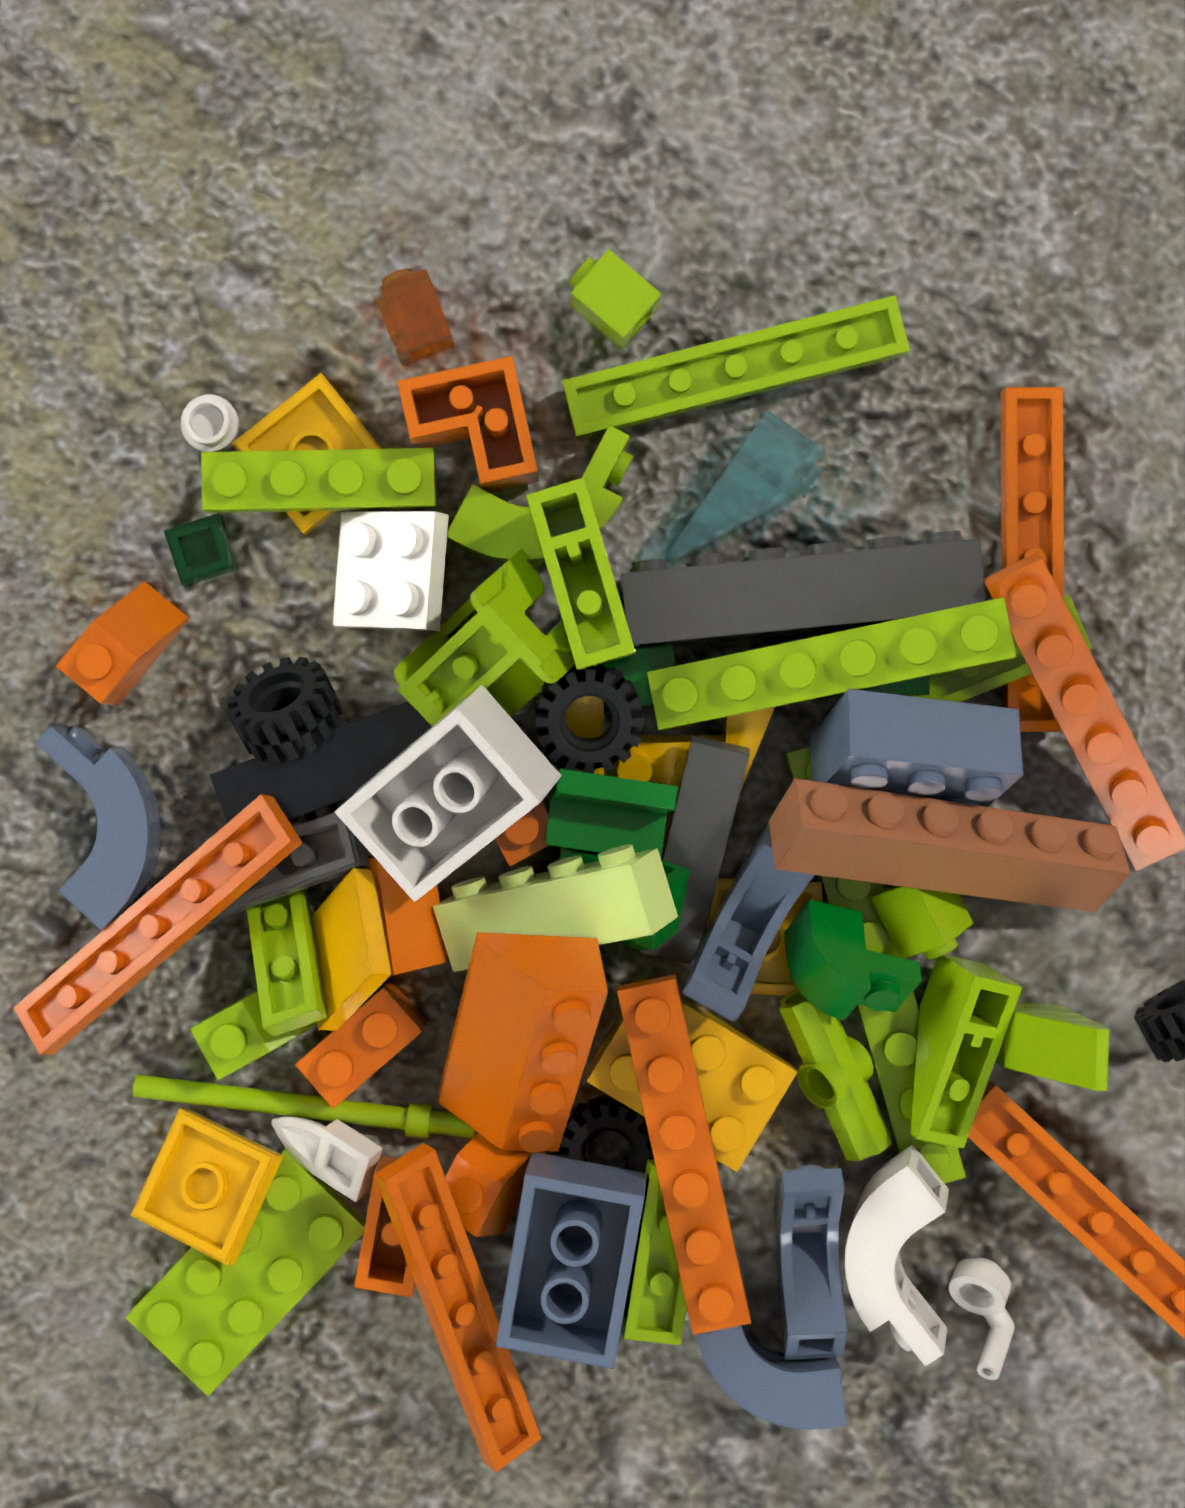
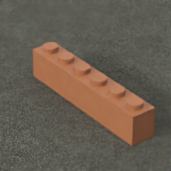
[768,778,1131,912]

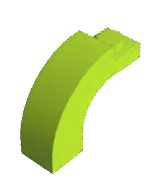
[447,425,634,565]

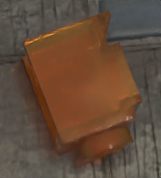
[376,268,455,367]

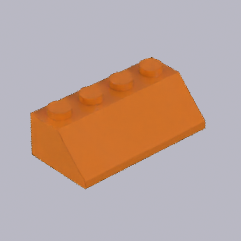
[438,932,608,1153]

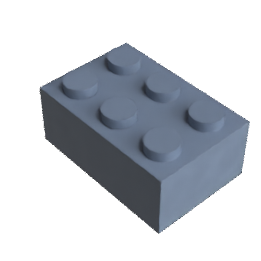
[810,689,1023,807]
[496,1153,647,1369]

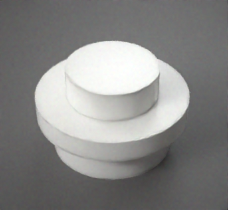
[181,394,239,452]

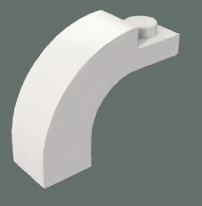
[845,1144,949,1366]

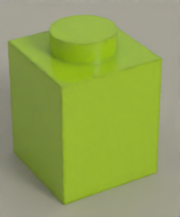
[569,248,662,351]
[871,885,974,960]

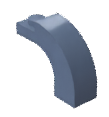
[35,725,161,930]
[682,823,814,1022]
[775,1165,847,1360]
[696,1325,847,1430]

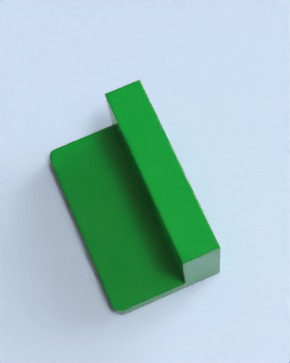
[544,769,678,858]

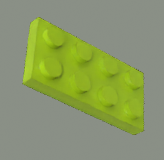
[125,1148,366,1396]

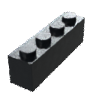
[209,701,432,823]

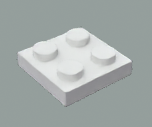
[333,511,449,631]

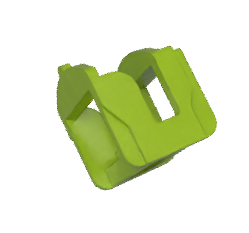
[394,549,575,726]

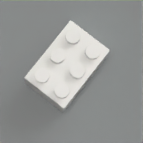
[335,685,562,902]

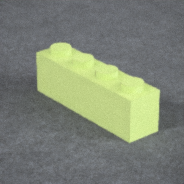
[433,844,678,972]

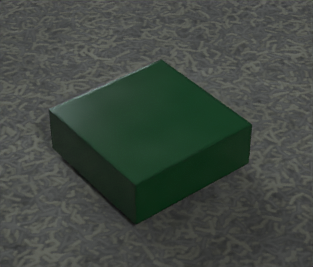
[164,513,239,587]

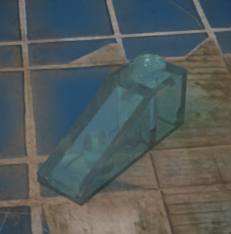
[665,410,825,565]

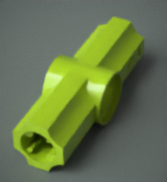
[779,990,892,1161]

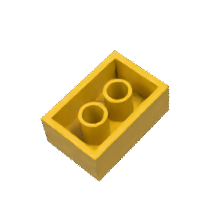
[586,973,798,1172]

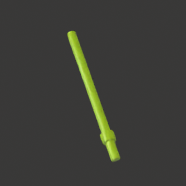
[133,1074,476,1139]

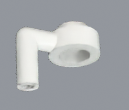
[949,1258,1015,1380]

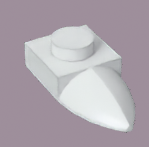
[271,1116,383,1202]

